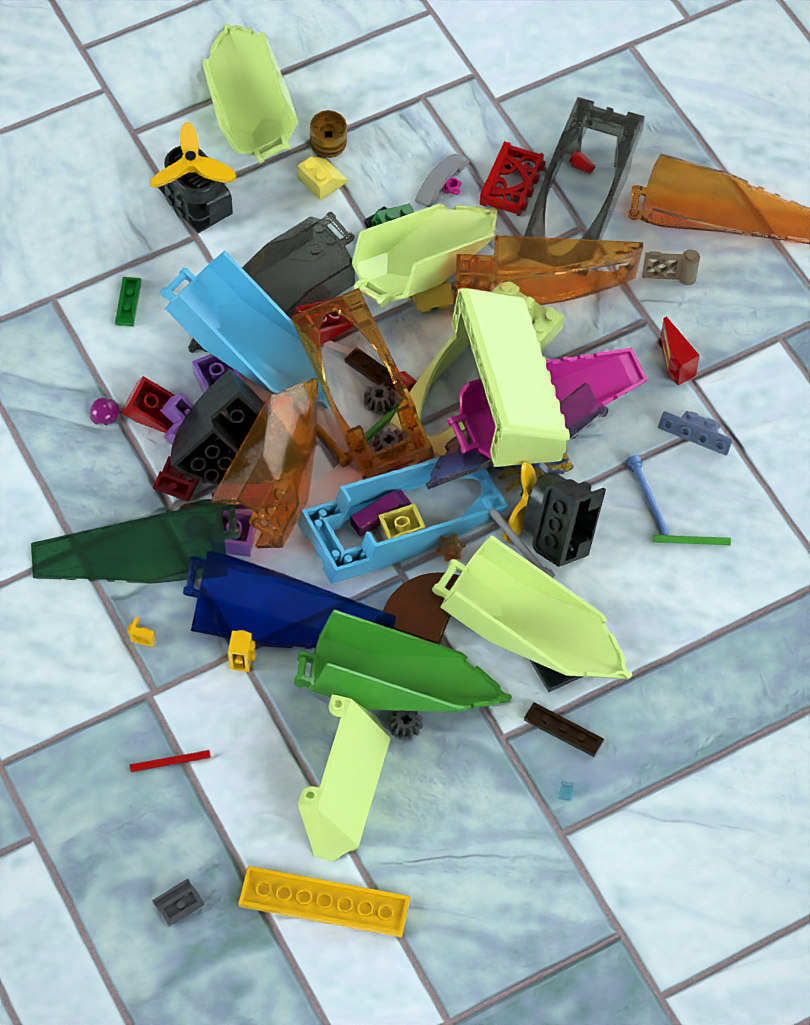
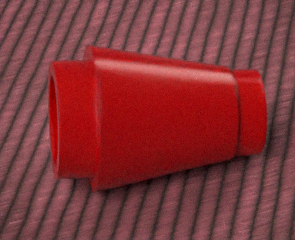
[569,150,596,174]

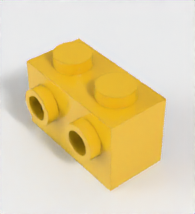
[228,630,256,672]

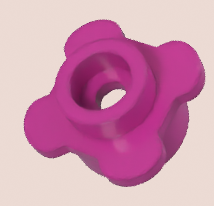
[443,177,462,195]

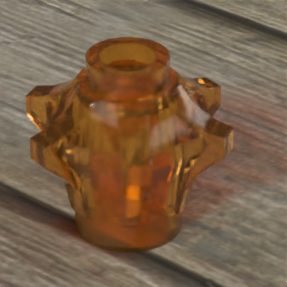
[436,533,466,562]

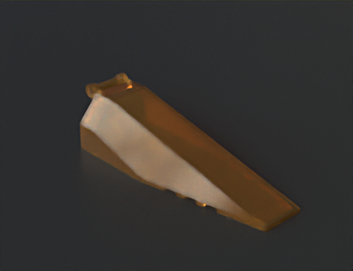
[628,154,810,244]

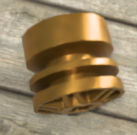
[310,110,347,158]

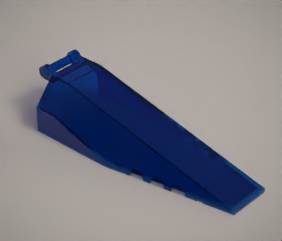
[183,550,396,649]

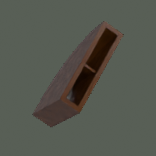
[376,572,459,645]

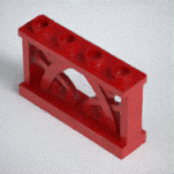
[480,141,546,216]

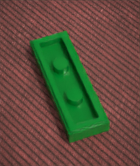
[115,277,141,327]

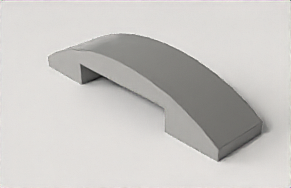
[415,154,470,207]

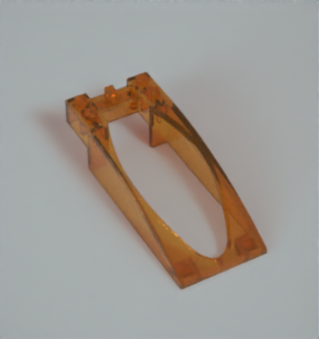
[453,235,643,305]
[290,288,435,480]

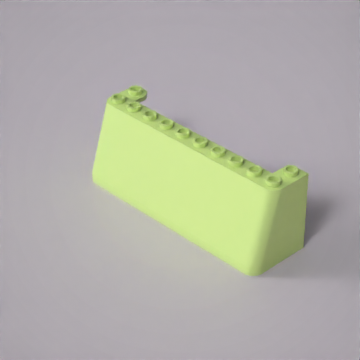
[452,288,570,467]

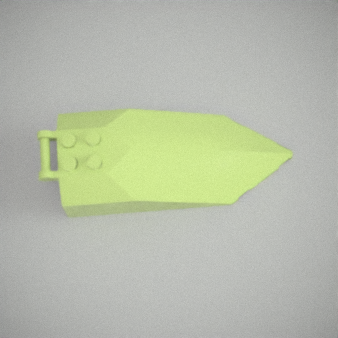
[202,23,298,164]
[352,204,498,307]
[432,535,632,679]

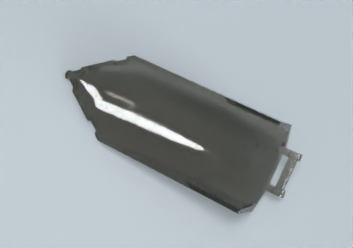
[188,212,355,353]

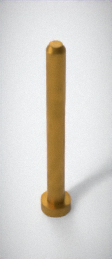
[297,405,352,467]

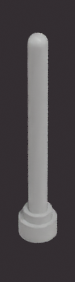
[489,509,555,578]

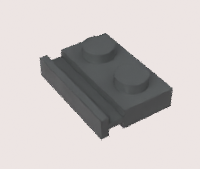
[152,879,204,927]

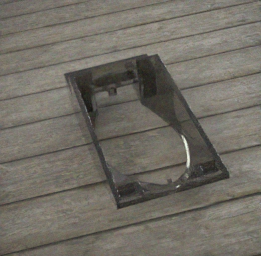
[518,97,645,277]

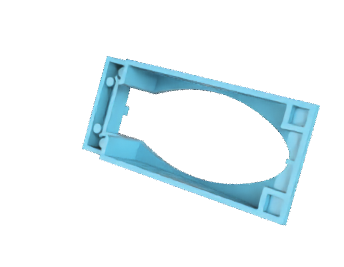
[297,451,508,584]

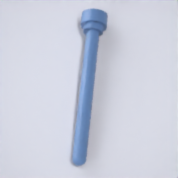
[626,455,669,535]

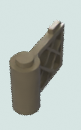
[642,249,700,285]

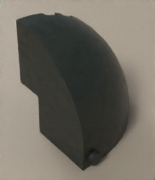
[171,369,305,487]

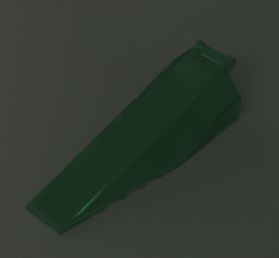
[31,498,240,584]

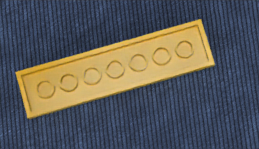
[239,866,410,938]

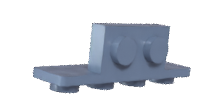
[658,411,733,455]

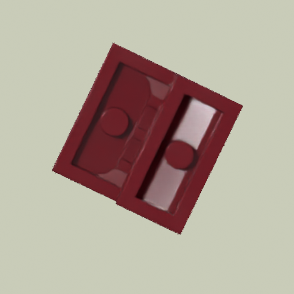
[153,456,200,502]

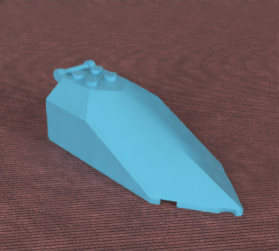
[160,251,331,408]

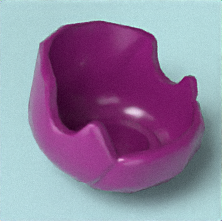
[89,398,119,426]

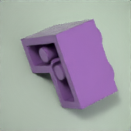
[160,393,194,445]

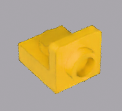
[127,617,156,647]

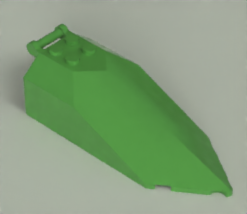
[294,610,512,711]

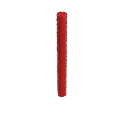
[129,750,211,772]

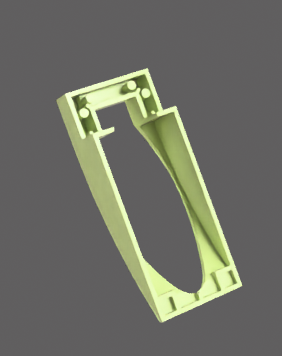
[390,278,564,457]

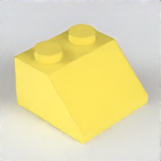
[297,156,348,200]
[412,280,454,312]
[378,503,426,540]

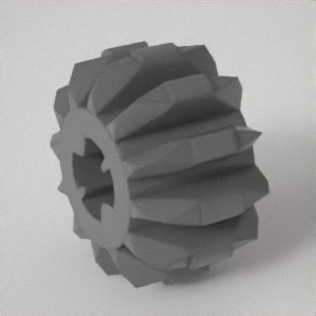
[364,383,395,414]
[373,428,405,460]
[389,710,423,740]

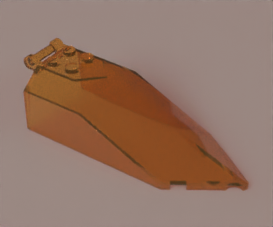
[211,378,318,548]

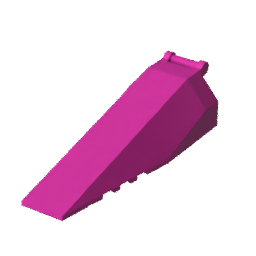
[447,348,648,459]

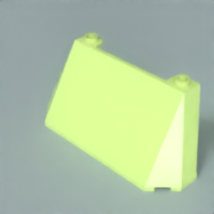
[298,694,390,861]

